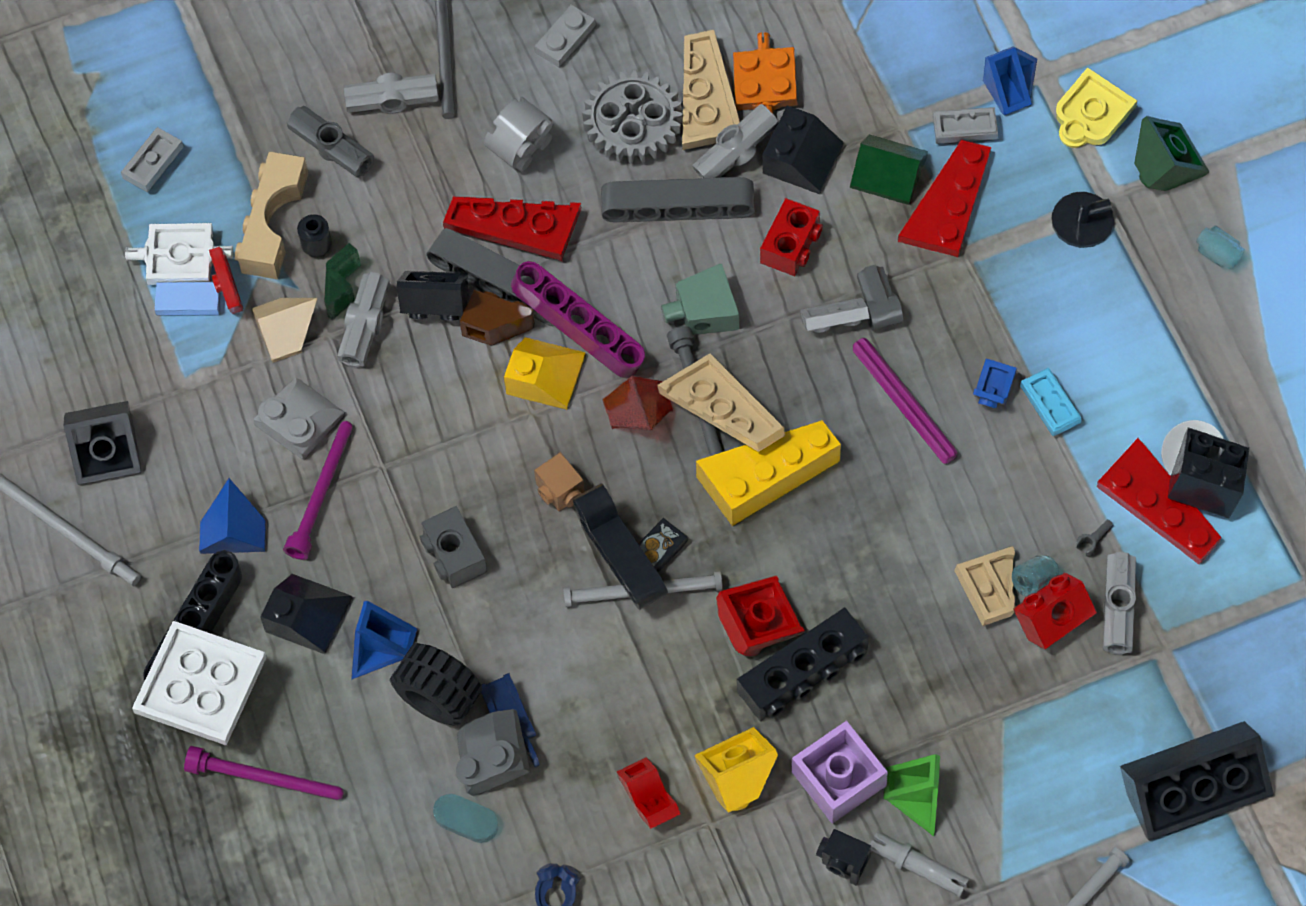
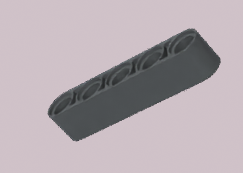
[601,177,755,222]
[426,228,560,326]

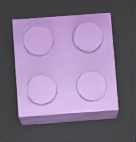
[792,720,888,824]

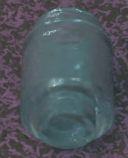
[1196,225,1245,270]
[1012,555,1059,596]

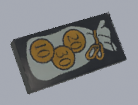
[638,517,688,572]

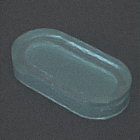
[433,794,498,843]

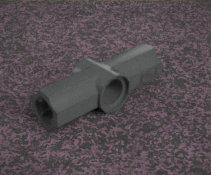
[287,106,374,177]

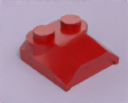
[716,575,805,657]

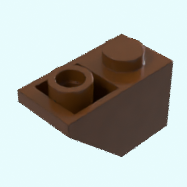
[460,290,535,346]

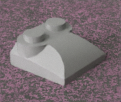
[253,378,345,460]

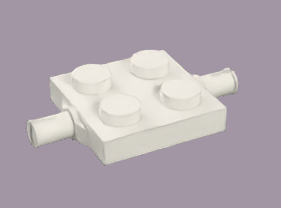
[125,223,233,285]

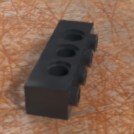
[737,607,869,722]

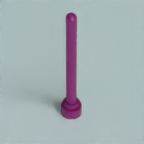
[283,421,352,560]
[184,745,344,800]

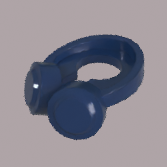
[535,863,581,906]

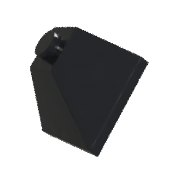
[260,574,352,654]

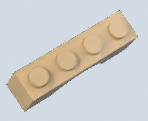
[235,152,308,280]

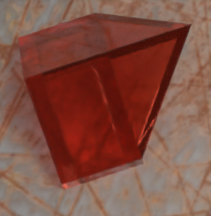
[602,376,673,431]

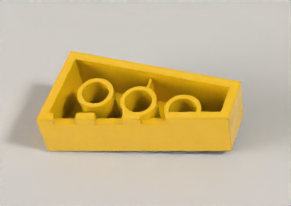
[696,420,841,526]

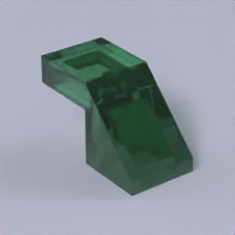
[324,243,361,320]

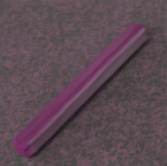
[853,338,957,464]

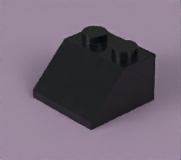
[762,105,844,195]
[397,271,468,321]
[63,401,141,485]

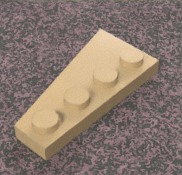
[682,30,740,150]

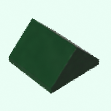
[850,134,928,205]

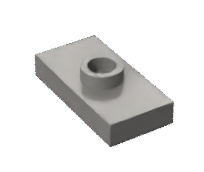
[933,107,998,144]

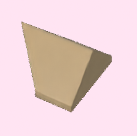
[252,298,317,363]

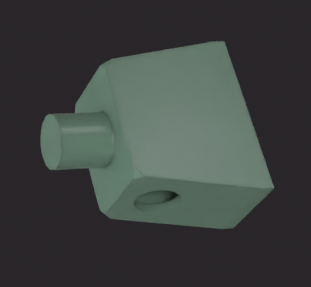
[661,264,739,335]

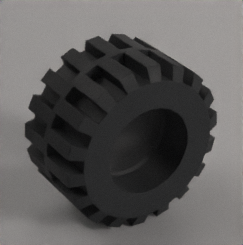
[390,643,482,726]

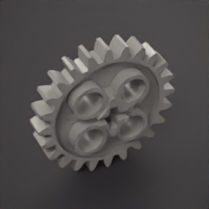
[582,70,683,164]

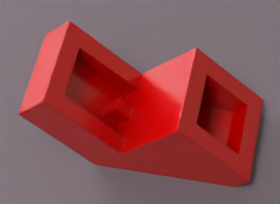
[617,757,681,829]

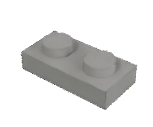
[534,5,596,67]
[121,127,184,192]
[800,298,869,332]

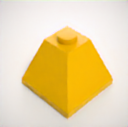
[504,337,586,410]
[694,727,778,813]

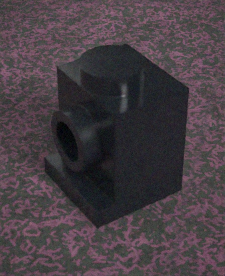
[816,829,871,886]

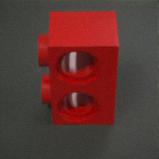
[760,198,823,277]

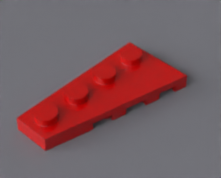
[898,140,991,257]
[443,196,582,261]
[1097,438,1221,565]

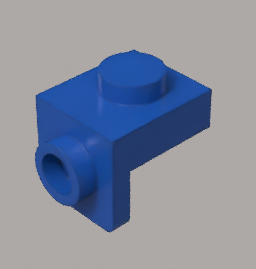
[973,358,1018,408]

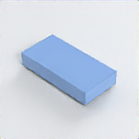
[154,282,220,315]

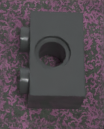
[419,506,487,588]

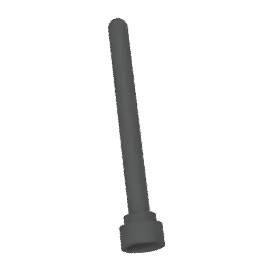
[667,326,722,456]

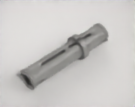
[870,831,970,898]

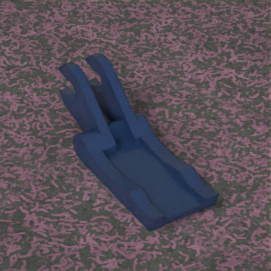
[481,673,540,767]

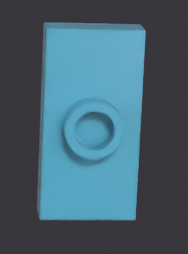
[1020,368,1082,437]

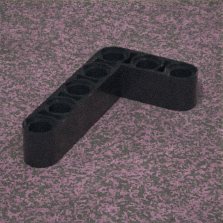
[143,550,242,681]

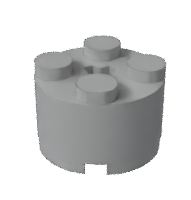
[484,97,553,172]

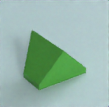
[884,754,940,836]

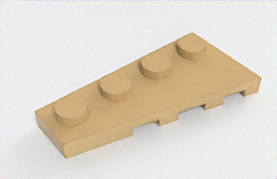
[658,354,785,452]

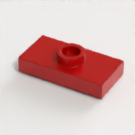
[209,247,244,314]

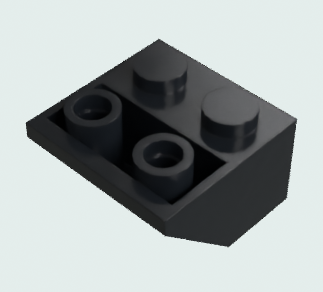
[1167,427,1250,519]

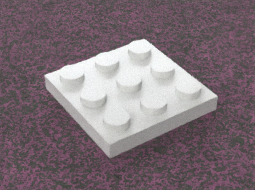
[132,621,267,745]

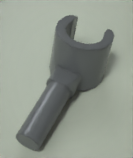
[1076,519,1113,557]

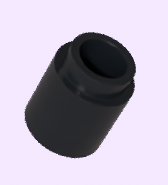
[297,214,332,258]

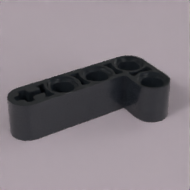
[572,483,669,610]

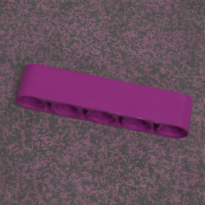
[511,261,645,378]

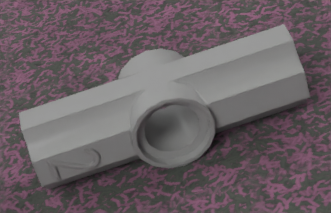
[344,73,439,114]
[692,104,779,178]
[337,272,390,368]
[1103,552,1136,655]

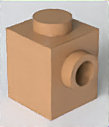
[534,452,585,511]

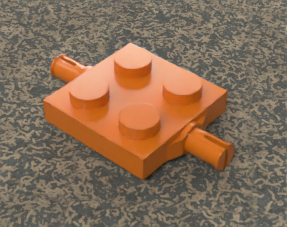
[733,32,798,114]

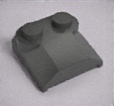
[456,709,531,796]

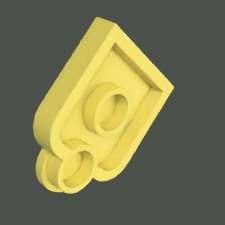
[1056,67,1137,148]

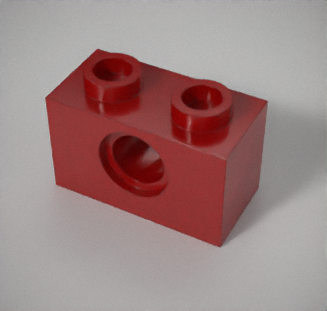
[1013,573,1097,649]

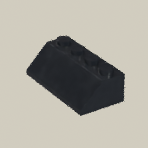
[1120,721,1274,840]

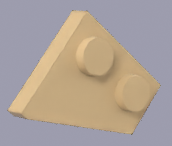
[954,546,1015,626]

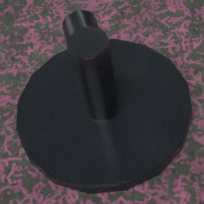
[1051,192,1114,248]

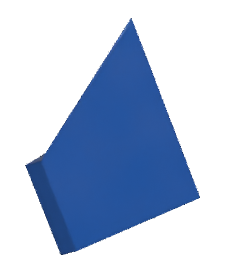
[983,46,1037,115]
[199,478,266,554]
[351,601,417,680]

